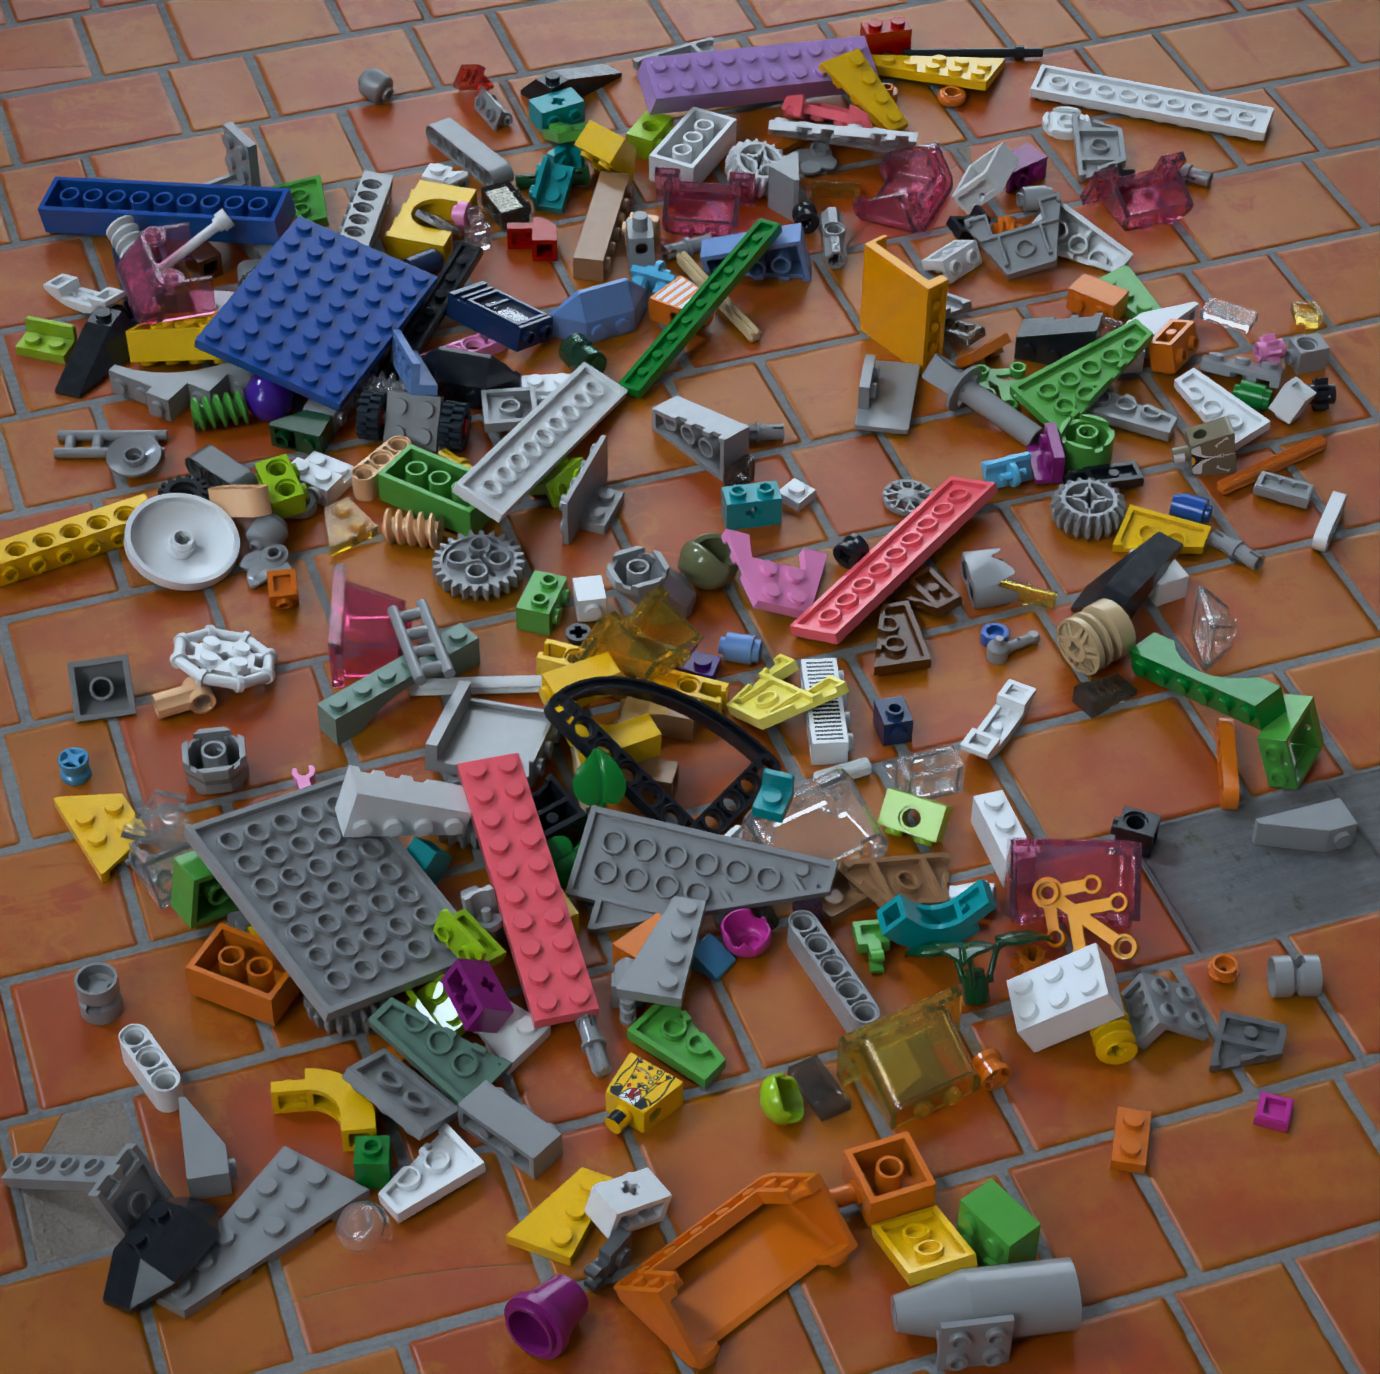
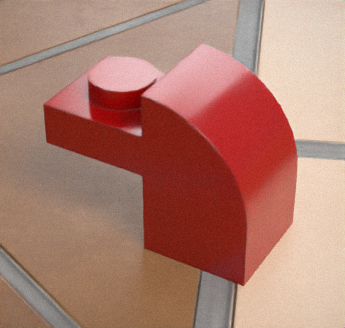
[507,217,558,261]

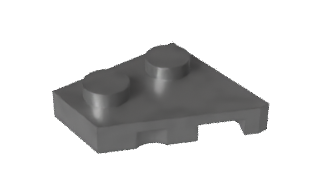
[1209,1010,1288,1072]

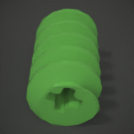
[190,391,249,431]

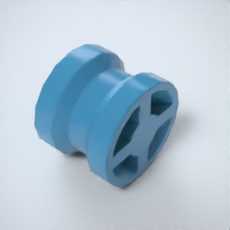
[57,747,92,786]

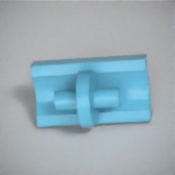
[630,260,676,295]
[981,451,1033,488]

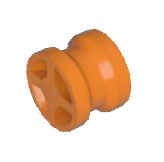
[969,1048,1012,1091]

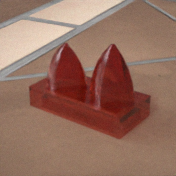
[452,64,494,91]

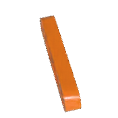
[1215,717,1240,811]

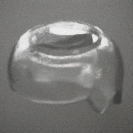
[336,1200,393,1253]

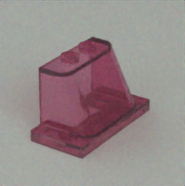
[1080,151,1194,231]
[654,167,756,238]
[328,564,412,687]

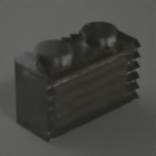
[481,180,532,232]

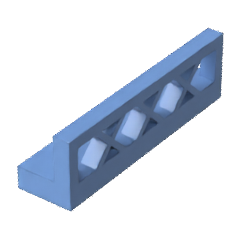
[390,329,438,396]

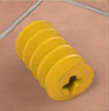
[1089,991,1138,1065]

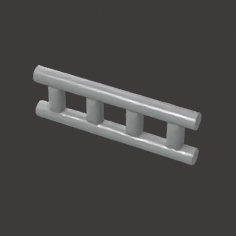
[53,430,168,458]
[387,599,456,686]

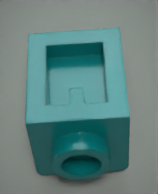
[547,142,585,168]
[752,768,795,823]

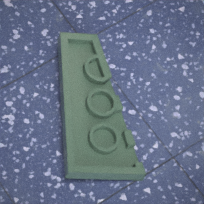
[367,997,513,1105]

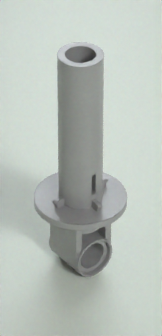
[922,353,1044,447]

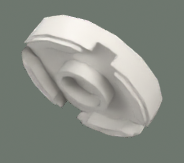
[1042,106,1091,140]

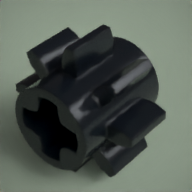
[1307,378,1336,411]

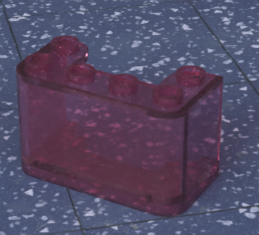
[1005,837,1142,927]

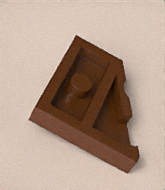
[886,566,962,617]

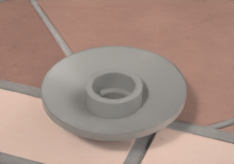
[106,434,162,477]

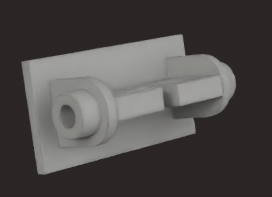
[474,86,512,131]

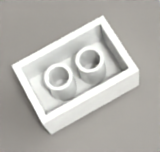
[1007,943,1125,1053]

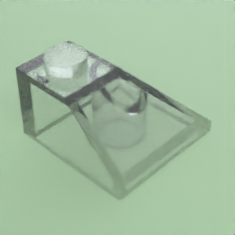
[1191,587,1238,670]

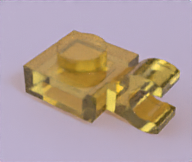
[1290,301,1323,335]

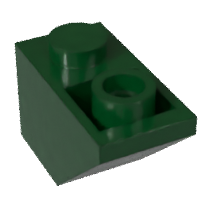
[269,410,335,454]

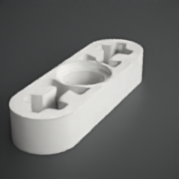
[1311,491,1348,552]

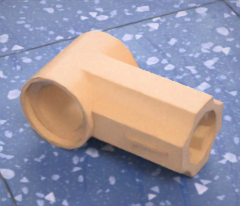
[151,676,216,719]

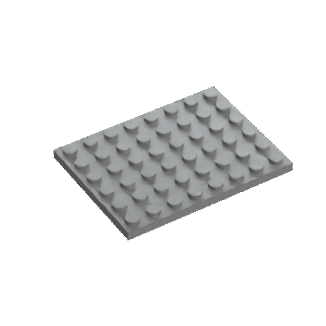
[183,774,457,1022]

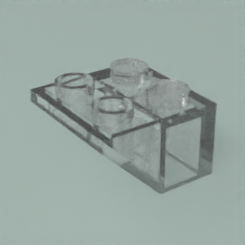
[883,745,965,799]
[129,819,194,909]

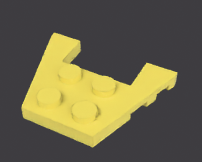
[726,653,849,730]

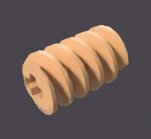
[382,507,444,549]

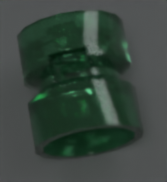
[558,333,607,373]

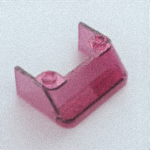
[117,222,215,324]

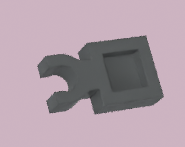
[584,1226,633,1292]

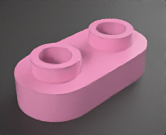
[451,201,478,235]

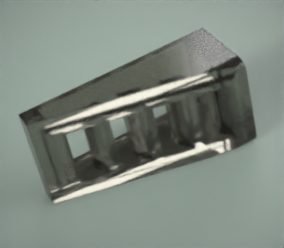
[1072,673,1137,718]

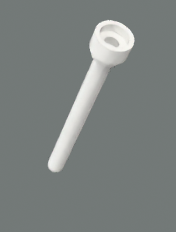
[129,209,235,295]

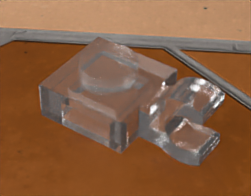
[463,206,492,250]

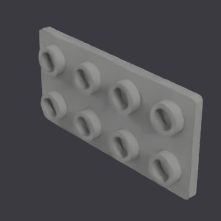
[855,354,920,434]
[559,435,624,545]

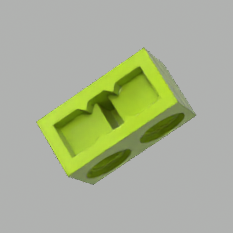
[254,454,309,519]

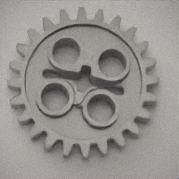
[432,529,525,601]

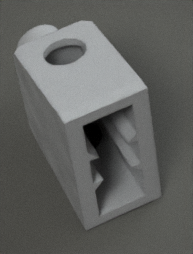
[626,211,655,276]

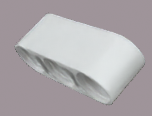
[119,1024,184,1113]

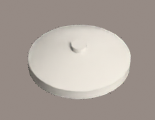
[124,493,240,591]

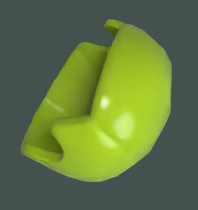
[759,1072,804,1125]

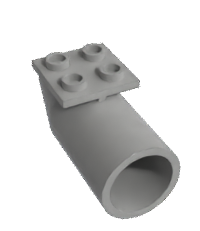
[891,1257,1082,1371]

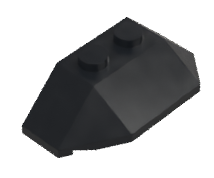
[421,346,522,410]
[103,1197,220,1314]

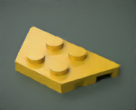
[53,793,149,883]

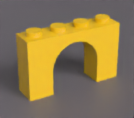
[384,180,478,267]
[539,652,662,764]

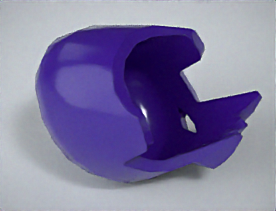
[245,374,295,423]

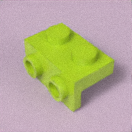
[529,456,584,508]
[433,908,506,967]

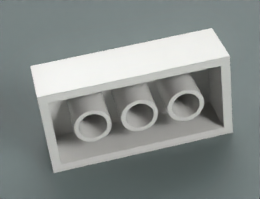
[649,106,737,193]

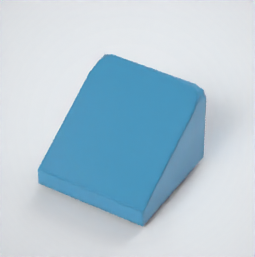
[691,933,736,982]

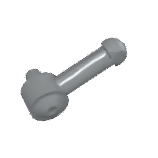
[986,630,1040,665]

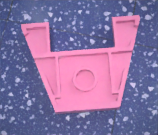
[721,529,827,618]

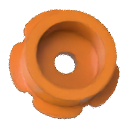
[1208,954,1240,984]

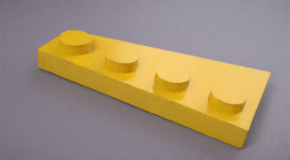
[818,48,909,131]

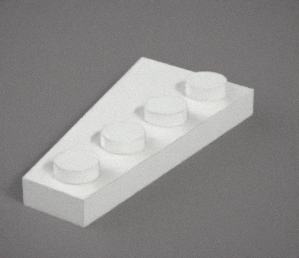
[1174,368,1271,451]

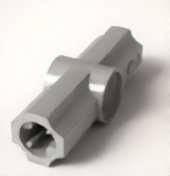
[821,207,847,269]

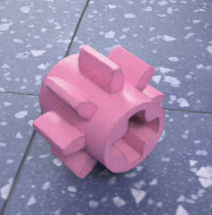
[1253,333,1286,364]

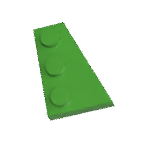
[627,1004,726,1089]

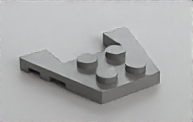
[964,192,1061,280]

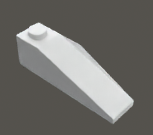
[1032,201,1134,272]

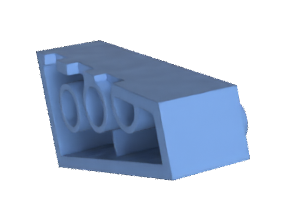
[700,223,812,282]

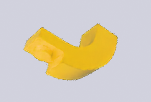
[271,1068,377,1152]

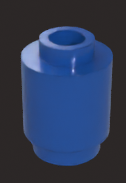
[1169,492,1213,524]

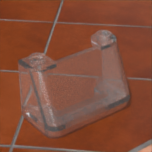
[742,768,888,861]

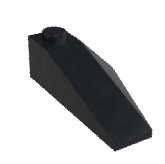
[520,64,622,99]
[55,306,136,399]
[1071,531,1183,620]

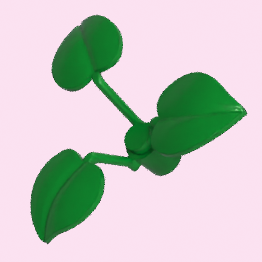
[546,748,626,888]

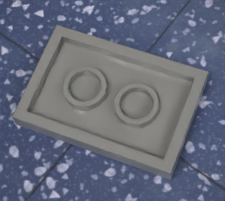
[342,1048,458,1141]

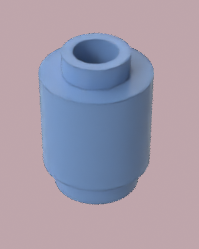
[718,631,763,665]

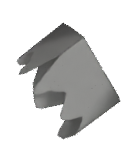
[961,548,1019,610]

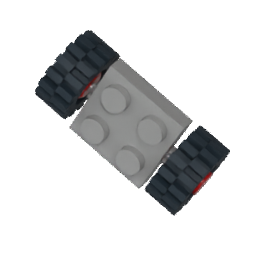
[356,390,472,452]

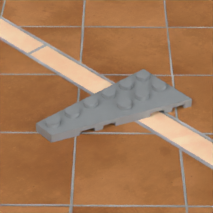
[156,1146,370,1319]

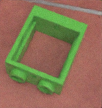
[1257,694,1325,789]

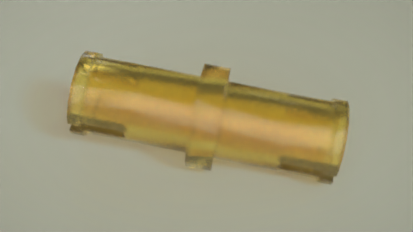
[999,579,1058,610]

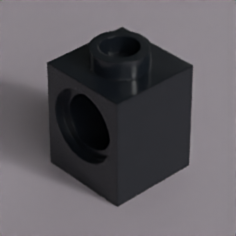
[1110,806,1161,858]

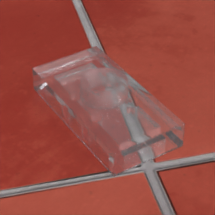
[1199,297,1258,334]

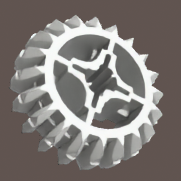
[725,138,786,199]

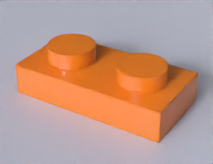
[955,333,1011,369]
[1110,1106,1152,1174]

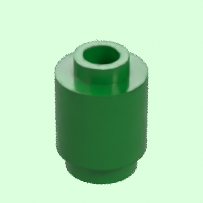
[1232,379,1273,412]

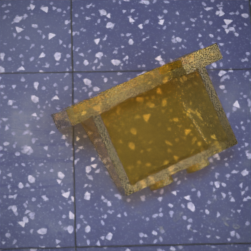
[571,585,704,681]
[836,985,981,1130]

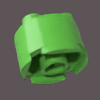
[1059,414,1115,471]

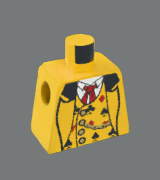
[604,1052,683,1134]

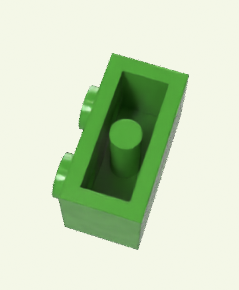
[516,570,571,636]

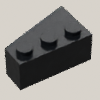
[1014,312,1103,365]

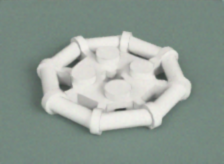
[170,625,278,693]

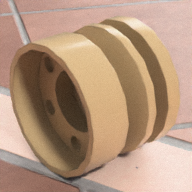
[1056,598,1136,676]

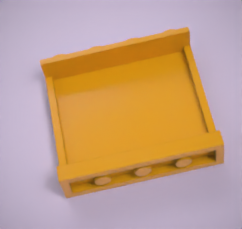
[860,234,949,375]

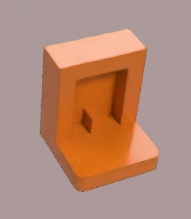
[266,568,299,609]

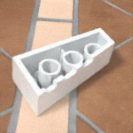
[335,765,471,837]

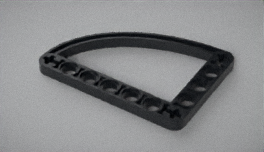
[544,676,781,834]

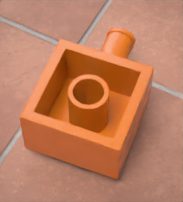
[828,1131,936,1229]

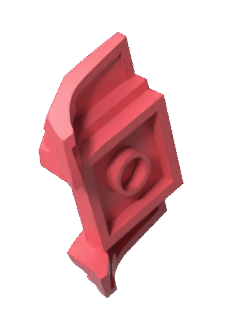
[781,94,874,128]

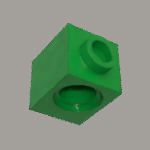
[353,1135,393,1189]

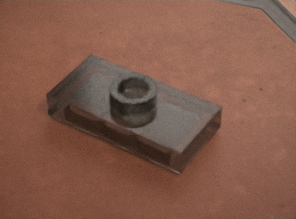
[944,318,986,347]
[787,1055,851,1122]

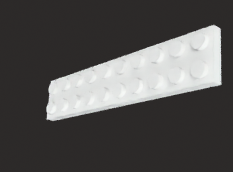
[1030,64,1274,141]
[452,362,629,523]

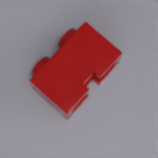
[860,17,912,55]

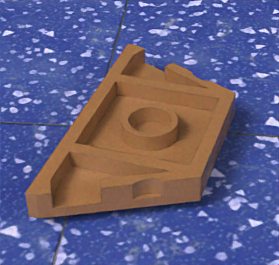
[839,852,951,908]

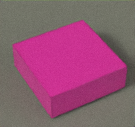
[1253,1091,1294,1133]

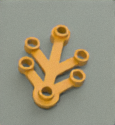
[1032,874,1140,961]

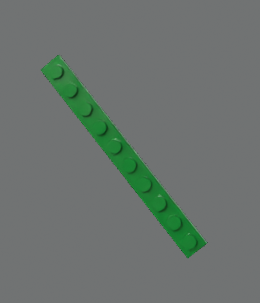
[618,218,783,399]

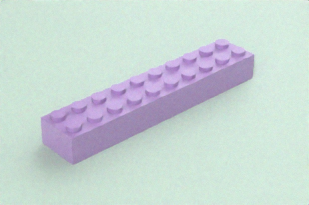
[637,36,878,115]

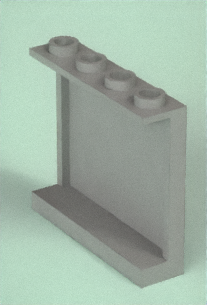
[425,680,560,787]

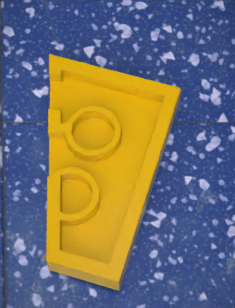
[1112,504,1211,554]
[506,1167,614,1266]

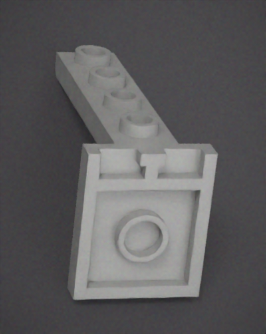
[203,121,261,187]
[1,1143,175,1241]

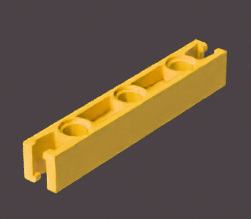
[536,638,729,715]

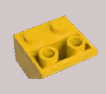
[574,120,636,184]

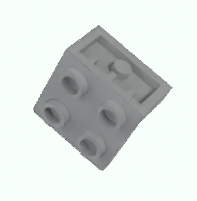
[1121,971,1209,1049]

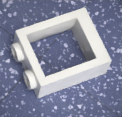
[951,142,1019,215]

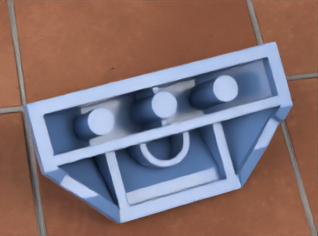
[550,278,647,344]

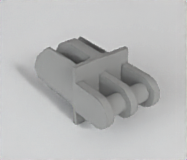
[611,957,644,1026]

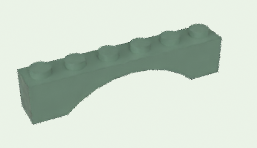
[317,623,480,745]

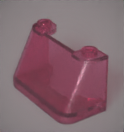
[852,142,953,233]

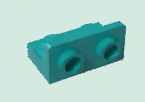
[529,155,576,214]

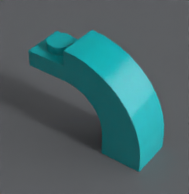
[876,878,997,947]

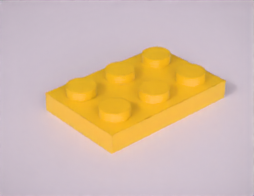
[871,1205,978,1286]

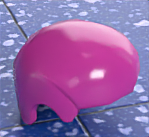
[721,908,773,958]

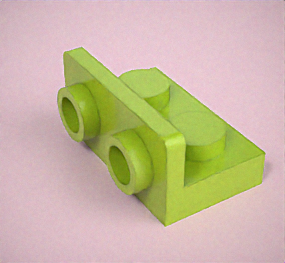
[15,316,78,364]
[405,973,466,1036]

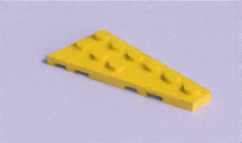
[871,54,1005,91]

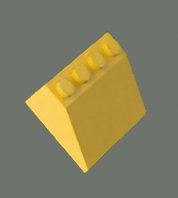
[125,310,226,366]

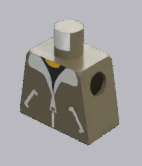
[1171,416,1236,476]

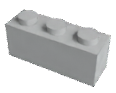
[457,1080,563,1180]

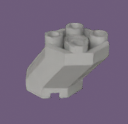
[606,546,696,625]
[181,726,250,795]

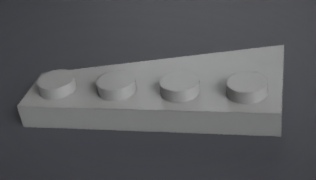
[1084,386,1178,441]

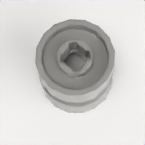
[1267,954,1323,998]
[74,962,123,1025]

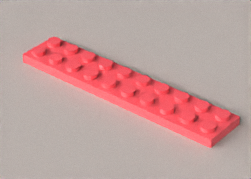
[789,476,998,644]
[457,753,599,1028]

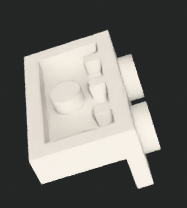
[921,240,982,284]

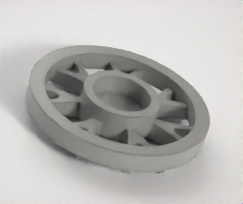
[415,209,460,235]
[882,479,933,517]

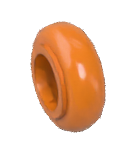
[937,86,967,107]

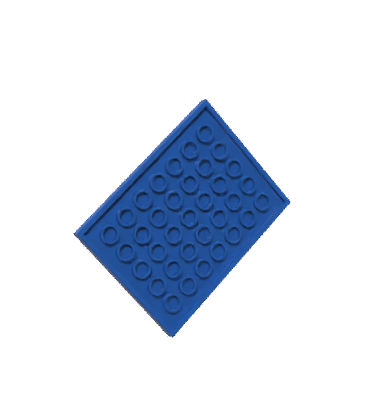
[194,216,438,412]

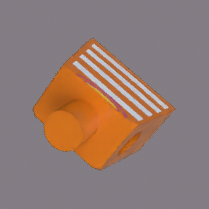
[649,275,714,326]

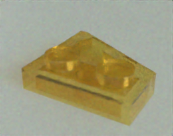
[324,497,379,556]

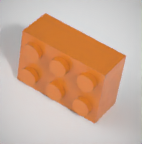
[185,922,301,1026]

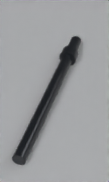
[903,45,1043,60]

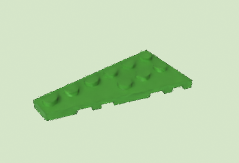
[1010,319,1153,439]

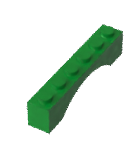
[1129,632,1287,730]

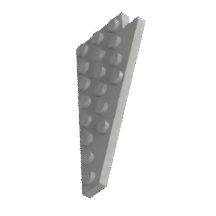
[565,805,838,933]

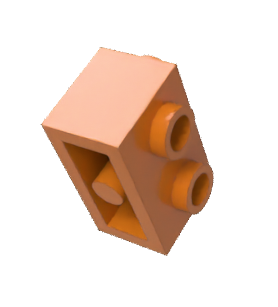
[1066,273,1129,327]
[1148,319,1200,374]

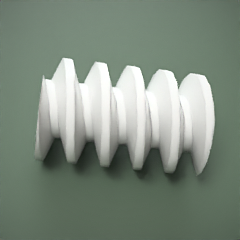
[106,215,157,274]

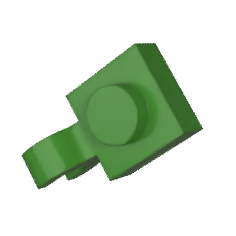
[852,919,890,974]

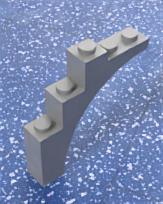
[109,362,254,422]

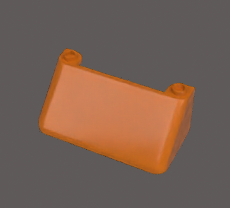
[614,1172,858,1369]

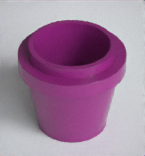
[504,1274,588,1359]

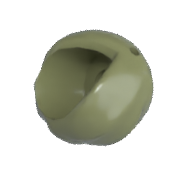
[678,533,739,590]

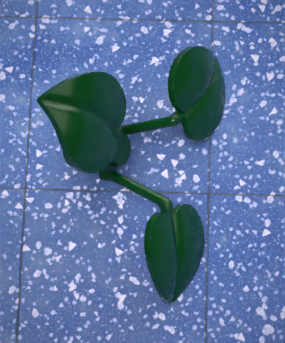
[904,930,1054,1005]

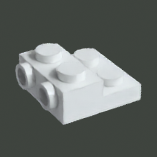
[291,450,355,508]

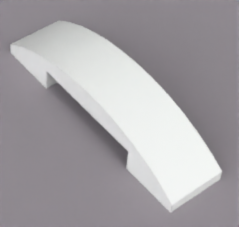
[43,273,126,314]
[959,679,1036,759]

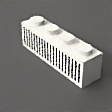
[800,658,854,765]

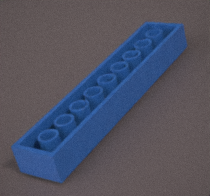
[38,176,296,245]

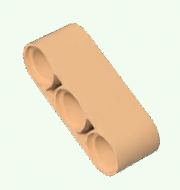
[351,435,411,501]
[208,484,272,517]

